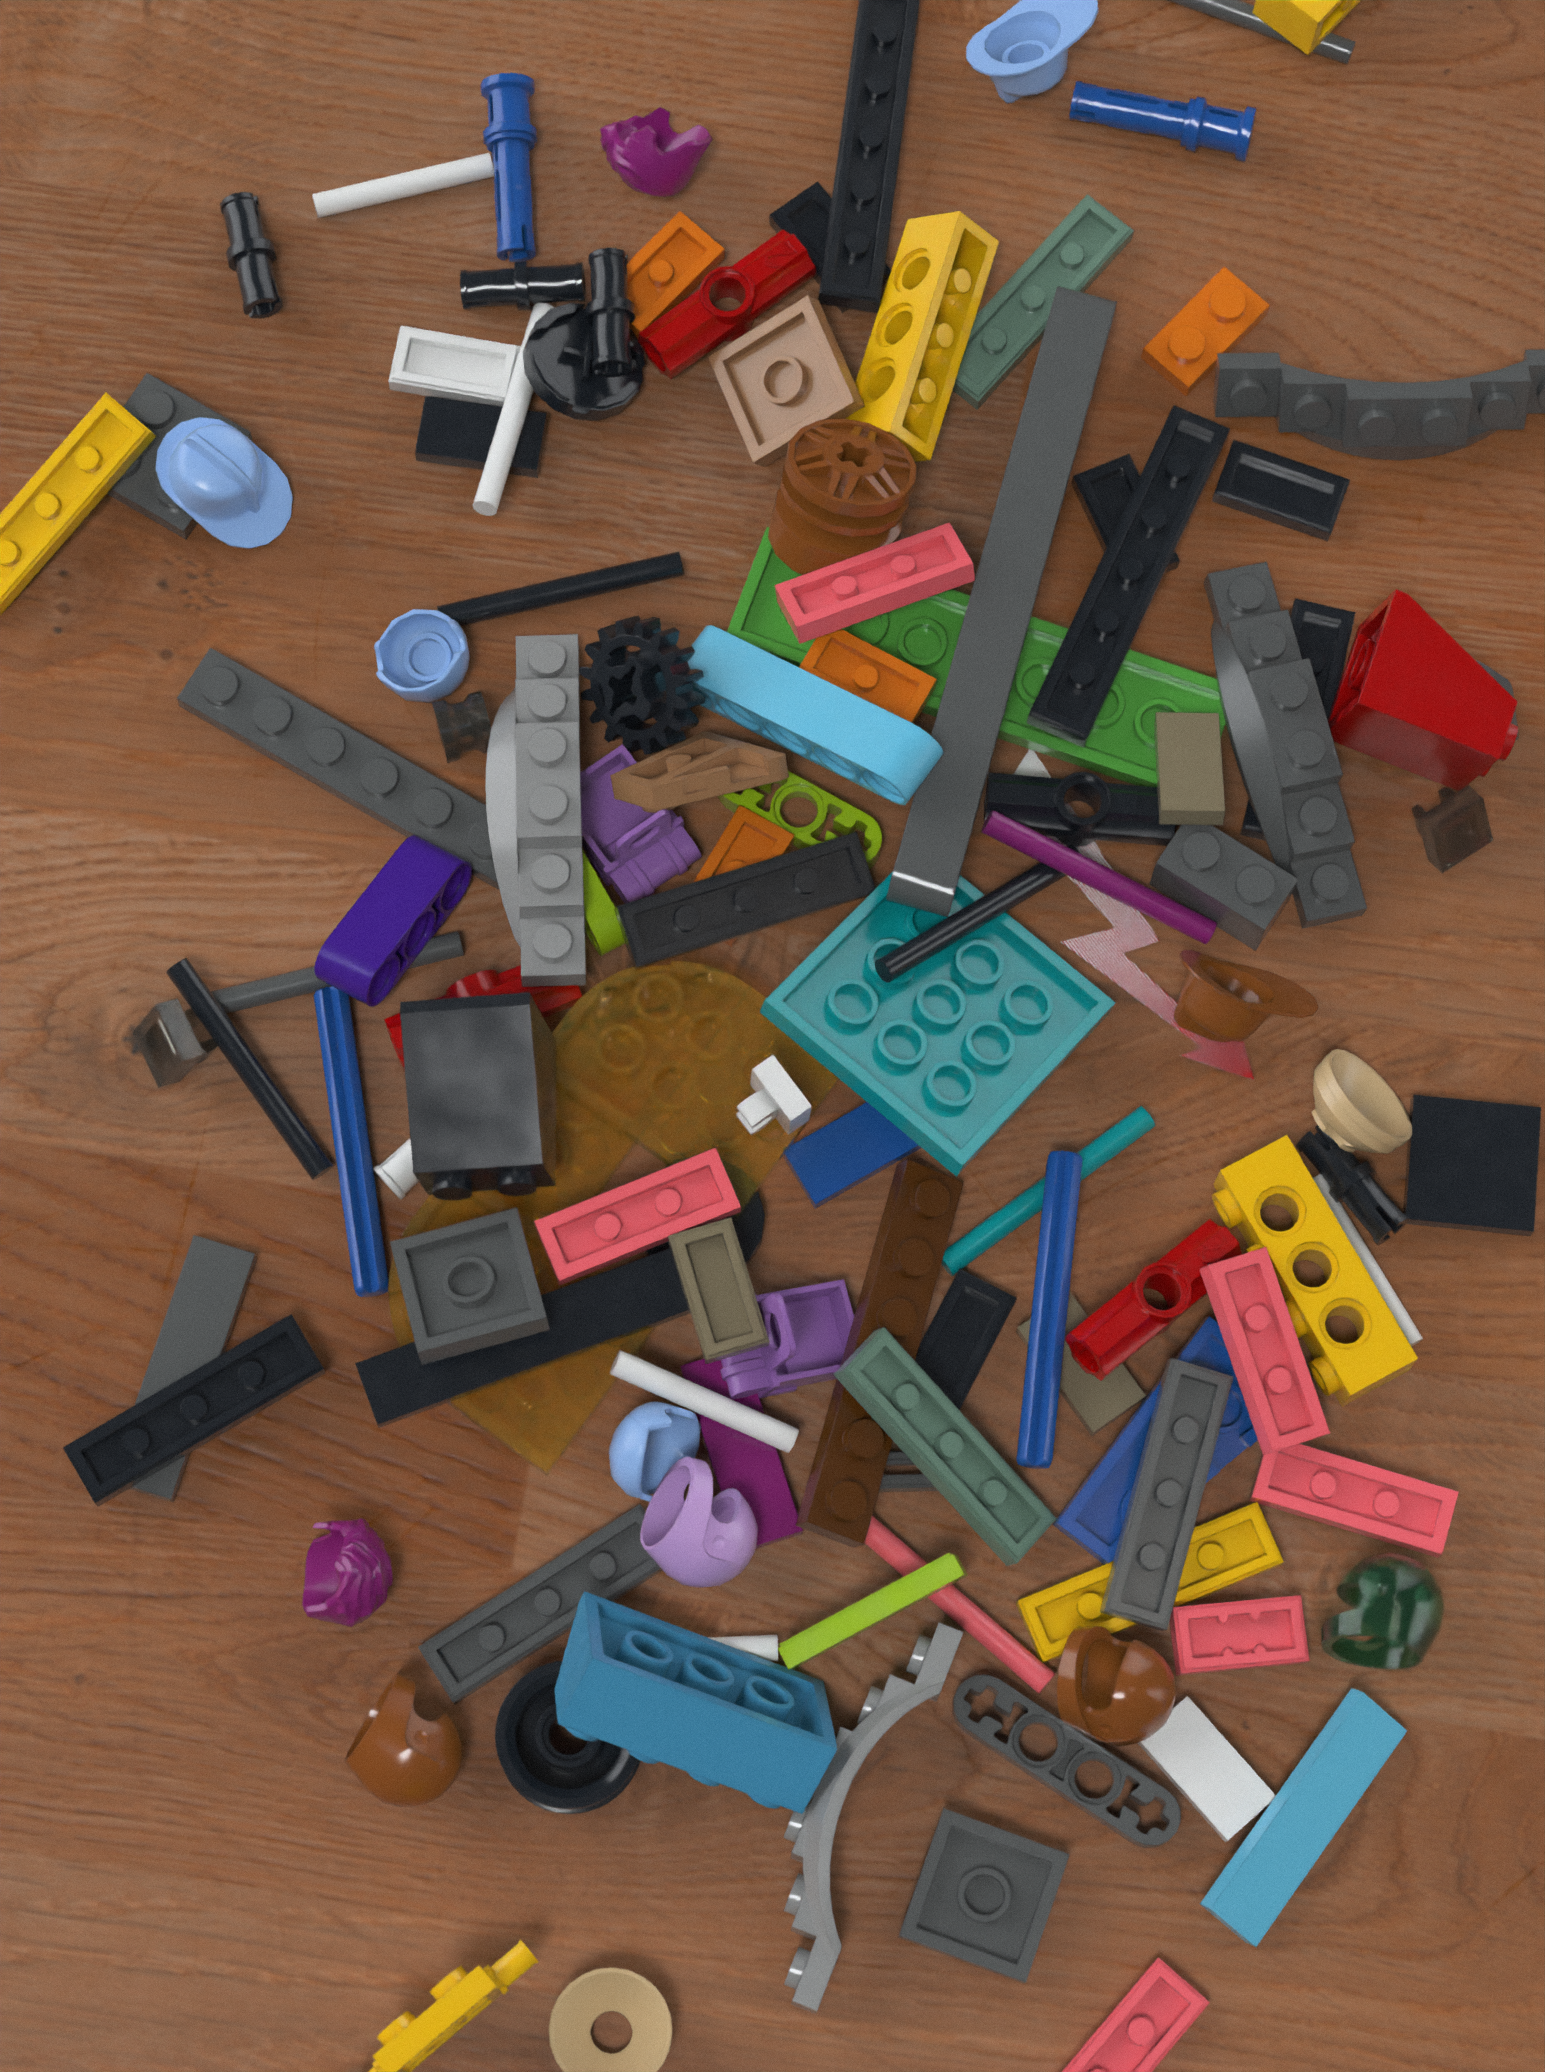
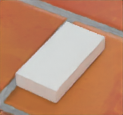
[388,326,521,407]
[1138,1696,1276,1843]

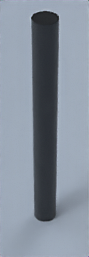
[436,552,684,626]
[875,845,1081,983]
[166,958,334,1180]

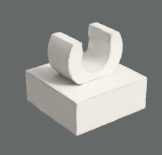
[736,1055,812,1136]

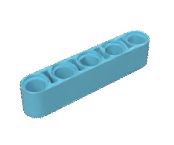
[687,625,944,805]

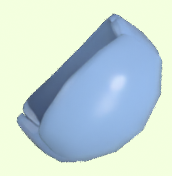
[374,609,470,703]
[609,1402,701,1502]

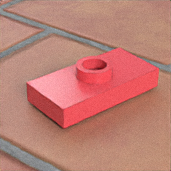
[1169,1595,1310,1676]

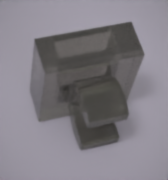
[1412,785,1493,874]
[132,998,217,1088]

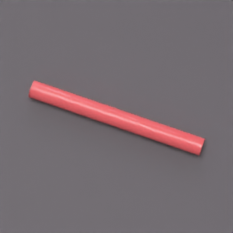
[865,1515,1056,1694]

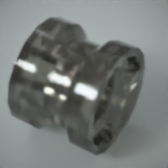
[432,691,491,763]

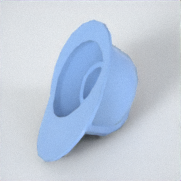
[966,0,1098,103]
[155,417,293,549]

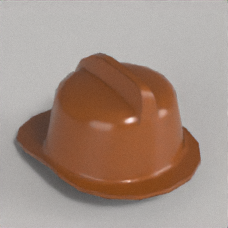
[1174,950,1319,1043]

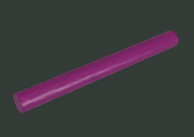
[981,810,1217,945]

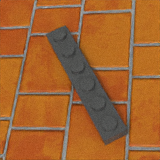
[177,648,499,890]

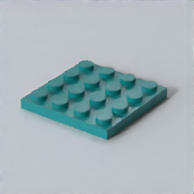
[760,872,1116,1177]

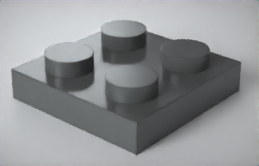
[107,373,253,540]
[390,1207,550,1365]
[898,1808,1070,1984]

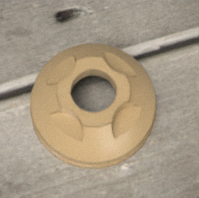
[1312,1049,1412,1154]
[549,1967,673,2072]

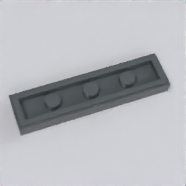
[129,1235,257,1502]
[1100,1358,1233,1631]
[418,1504,663,1705]

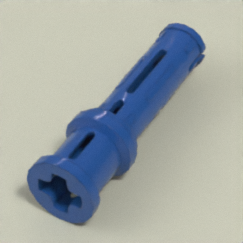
[481,73,537,262]
[1069,80,1256,162]

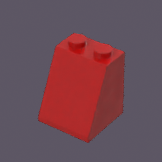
[1327,589,1518,791]

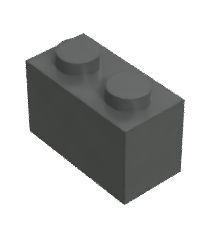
[1149,825,1298,951]

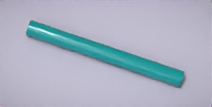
[941,1106,1156,1276]

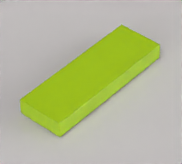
[778,1553,968,1669]

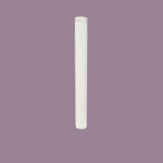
[473,303,554,516]

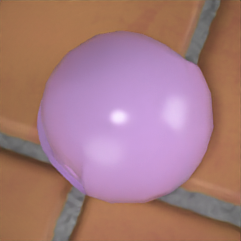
[640,1456,758,1588]

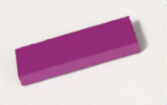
[680,1359,803,1549]

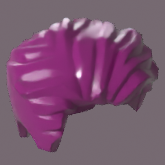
[600,107,713,197]
[302,1517,393,1627]

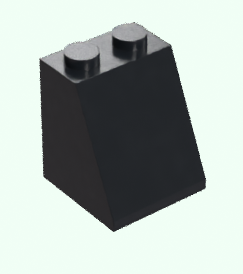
[400,992,556,1201]

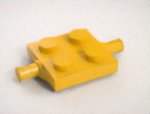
[368,1940,539,2072]

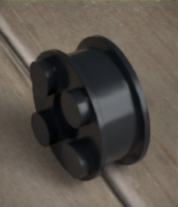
[495,1661,640,1814]

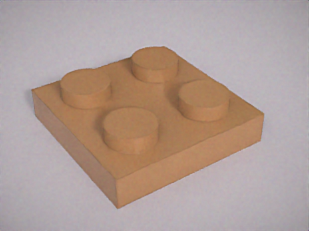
[708,295,865,467]

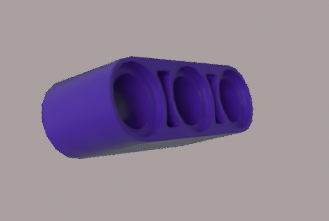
[314,835,472,1007]

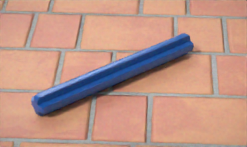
[314,987,390,1297]
[1016,1151,1083,1469]

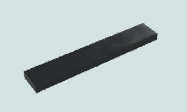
[817,0,920,313]
[1027,405,1230,748]
[355,1248,690,1428]

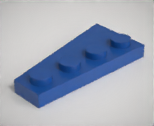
[1052,1316,1258,1565]

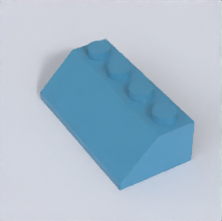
[554,1591,837,1814]

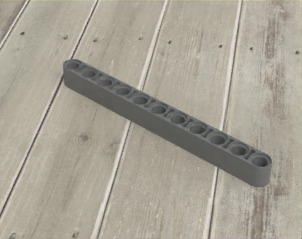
[886,286,1117,917]

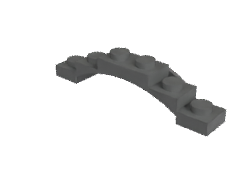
[1213,350,1545,460]
[1204,562,1367,929]

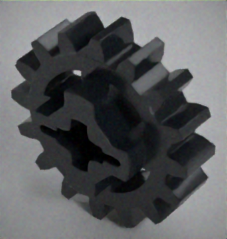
[579,615,705,755]

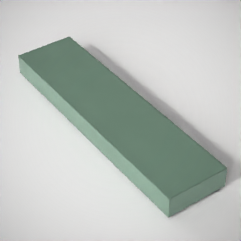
[953,194,1134,410]
[833,1327,1057,1566]

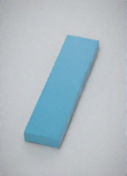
[1200,1688,1407,1947]

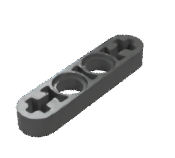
[952,1675,1181,1848]

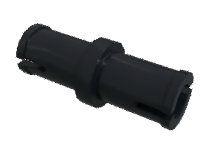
[220,192,282,319]
[586,248,635,378]
[460,261,586,311]
[1296,1125,1410,1245]

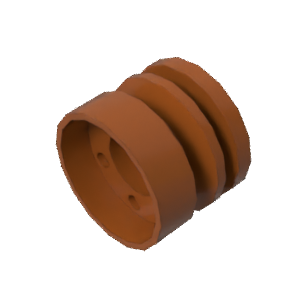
[768,418,916,575]

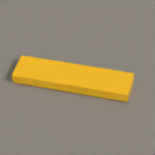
[0,393,156,616]
[1016,1502,1284,1663]

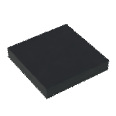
[1403,1095,1541,1236]

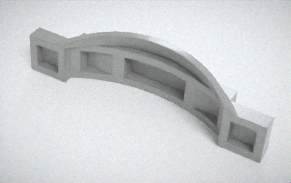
[485,634,586,987]
[783,1623,963,2014]

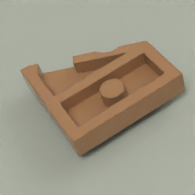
[610,731,789,813]

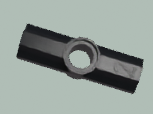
[983,772,1176,847]

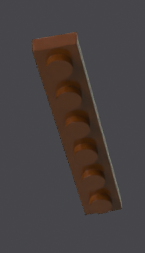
[796,1159,963,1548]

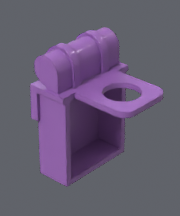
[581,744,702,904]
[720,1279,854,1399]

